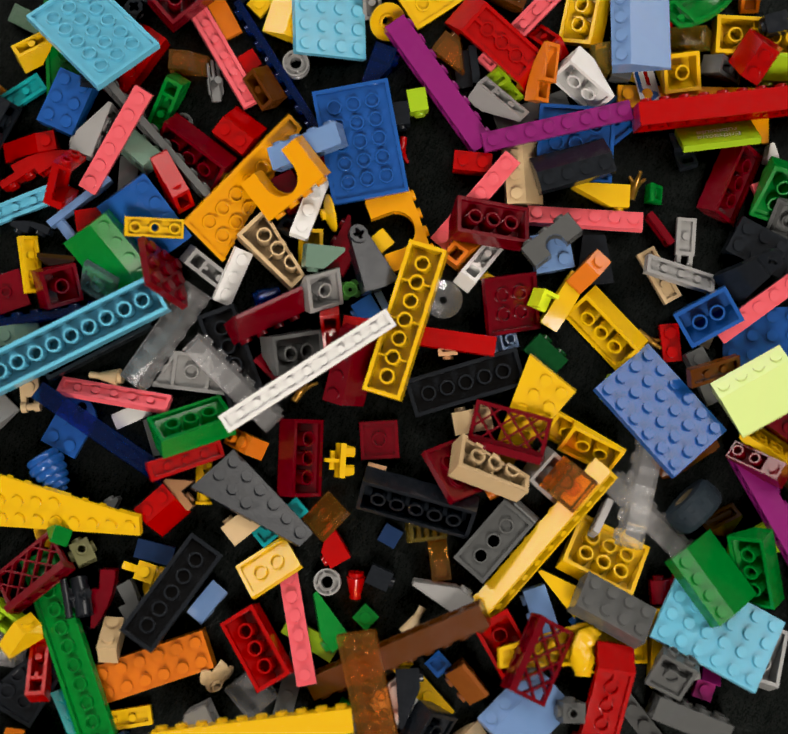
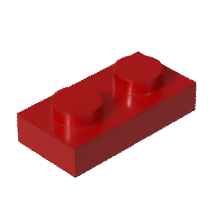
[658,323,682,363]

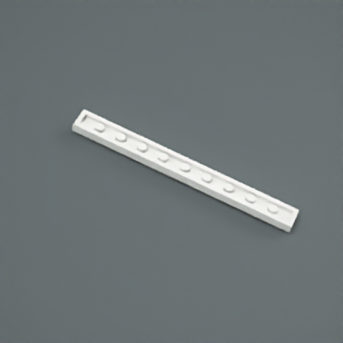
[218,309,397,433]

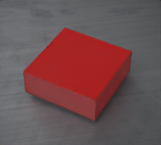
[237,48,263,75]

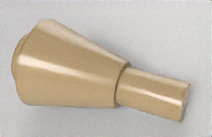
[89,368,125,386]
[398,605,426,632]

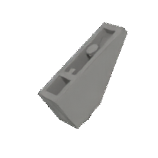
[467,76,530,122]
[179,244,224,288]

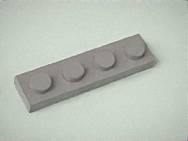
[643,254,715,294]

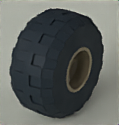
[665,479,722,534]

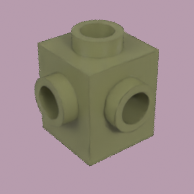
[67,537,97,569]

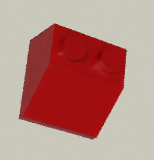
[728,28,784,86]
[212,106,267,158]
[133,483,192,537]

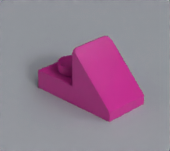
[690,665,721,702]

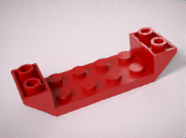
[445,0,539,95]
[572,640,636,734]

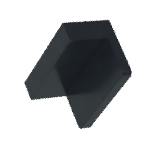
[453,45,480,89]

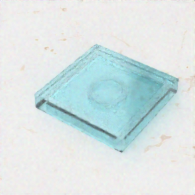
[80,259,120,300]

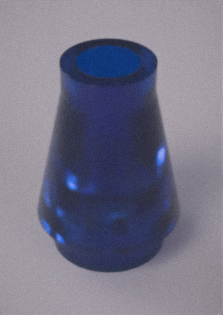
[252,286,281,306]

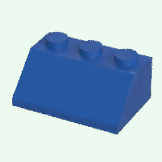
[673,285,744,348]

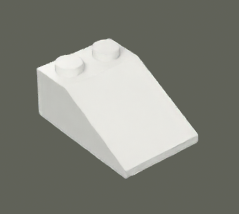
[555,45,615,107]

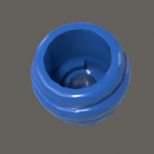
[27,447,70,491]

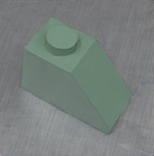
[301,243,345,273]
[0,323,40,347]

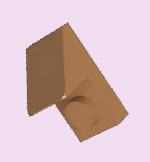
[163,478,196,511]

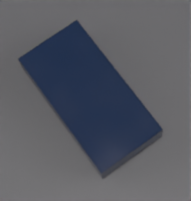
[133,538,176,566]

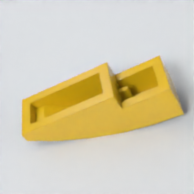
[540,269,580,332]

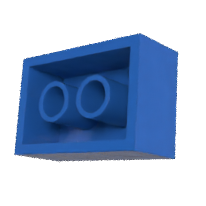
[36,67,99,137]

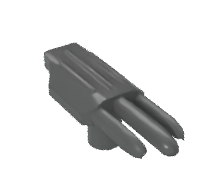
[206,59,224,103]

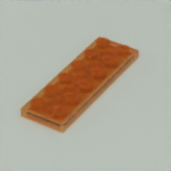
[336,629,398,734]

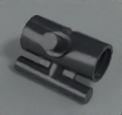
[60,575,94,619]

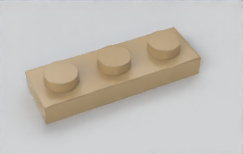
[636,246,682,305]

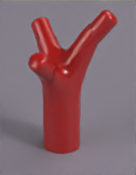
[399,136,409,164]

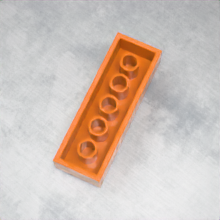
[95,627,217,703]

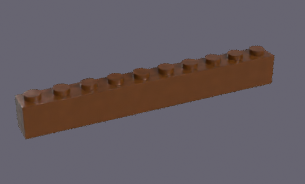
[307,599,491,701]

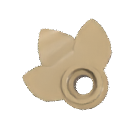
[200,659,234,693]

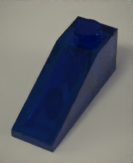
[361,41,400,83]

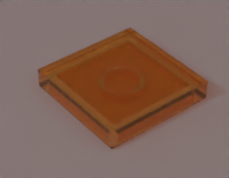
[302,491,350,542]

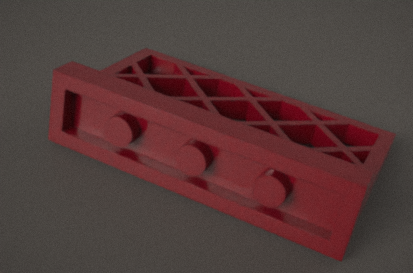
[468,399,553,465]
[0,532,76,615]
[500,612,575,707]

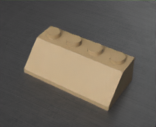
[501,142,543,207]

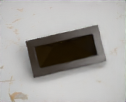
[37,253,79,267]
[702,502,743,537]

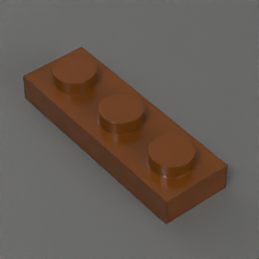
[686,354,741,389]

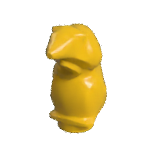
[570,626,602,677]

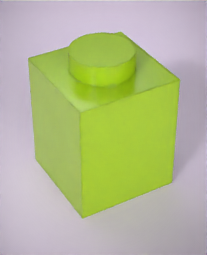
[406,87,429,118]

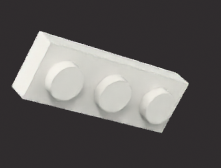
[211,246,253,305]

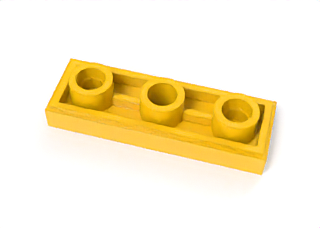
[124,216,184,239]

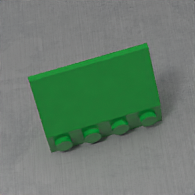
[748,156,788,221]
[63,209,143,295]
[664,529,757,628]

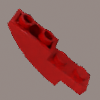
[0,150,67,192]

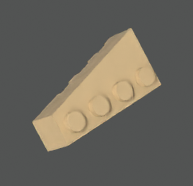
[237,212,305,291]
[448,433,530,502]

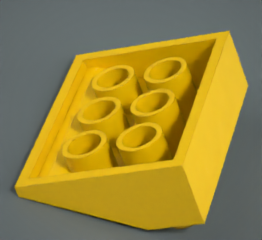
[555,514,650,595]

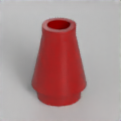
[346,570,365,600]

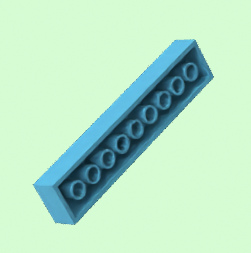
[0,278,172,396]

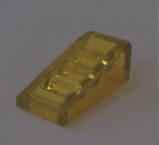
[405,523,448,543]

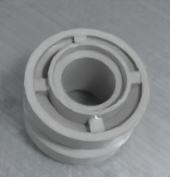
[282,50,310,80]
[313,568,342,596]

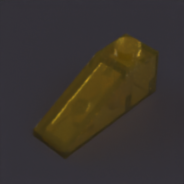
[670,25,712,52]

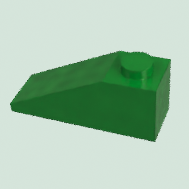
[148,72,191,133]
[312,591,351,654]

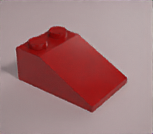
[476,608,522,679]

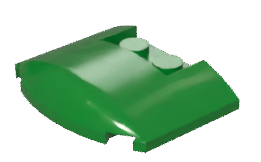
[669,0,732,29]

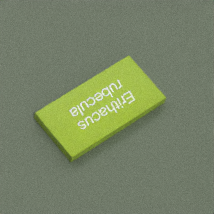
[675,120,762,153]

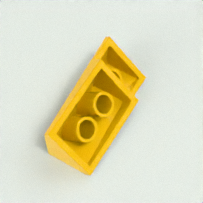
[541,411,626,470]

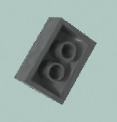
[260,329,323,376]

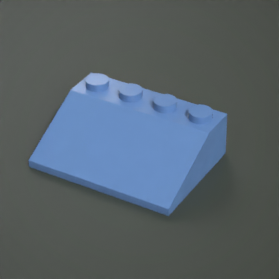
[610,0,671,73]
[477,667,564,734]

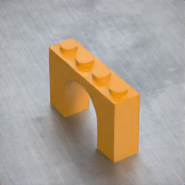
[241,135,331,221]
[365,187,434,273]

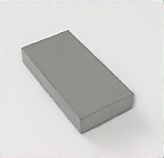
[587,498,614,538]

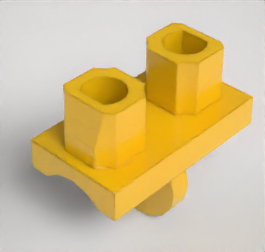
[324,443,356,478]

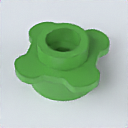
[342,279,361,300]

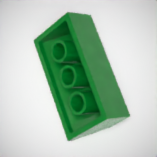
[147,395,236,459]
[726,527,785,610]

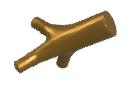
[628,171,646,201]
[639,329,662,350]
[291,381,318,403]

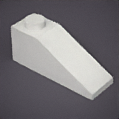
[453,245,504,294]

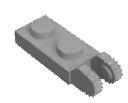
[674,217,697,268]

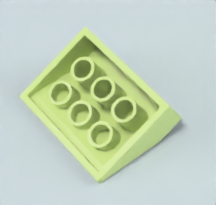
[710,345,788,438]

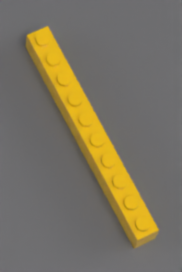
[473,458,618,617]
[150,703,354,734]

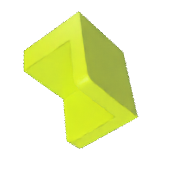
[527,287,560,313]

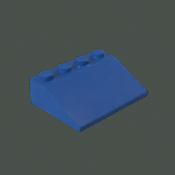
[97,173,192,253]

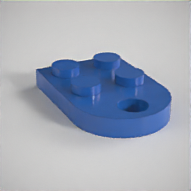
[41,398,97,459]

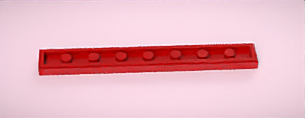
[342,315,497,357]

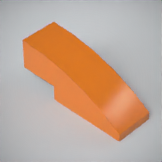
[524,41,560,104]

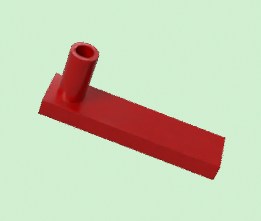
[145,440,225,482]

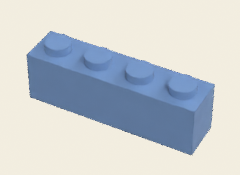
[267,120,349,172]
[519,582,558,634]

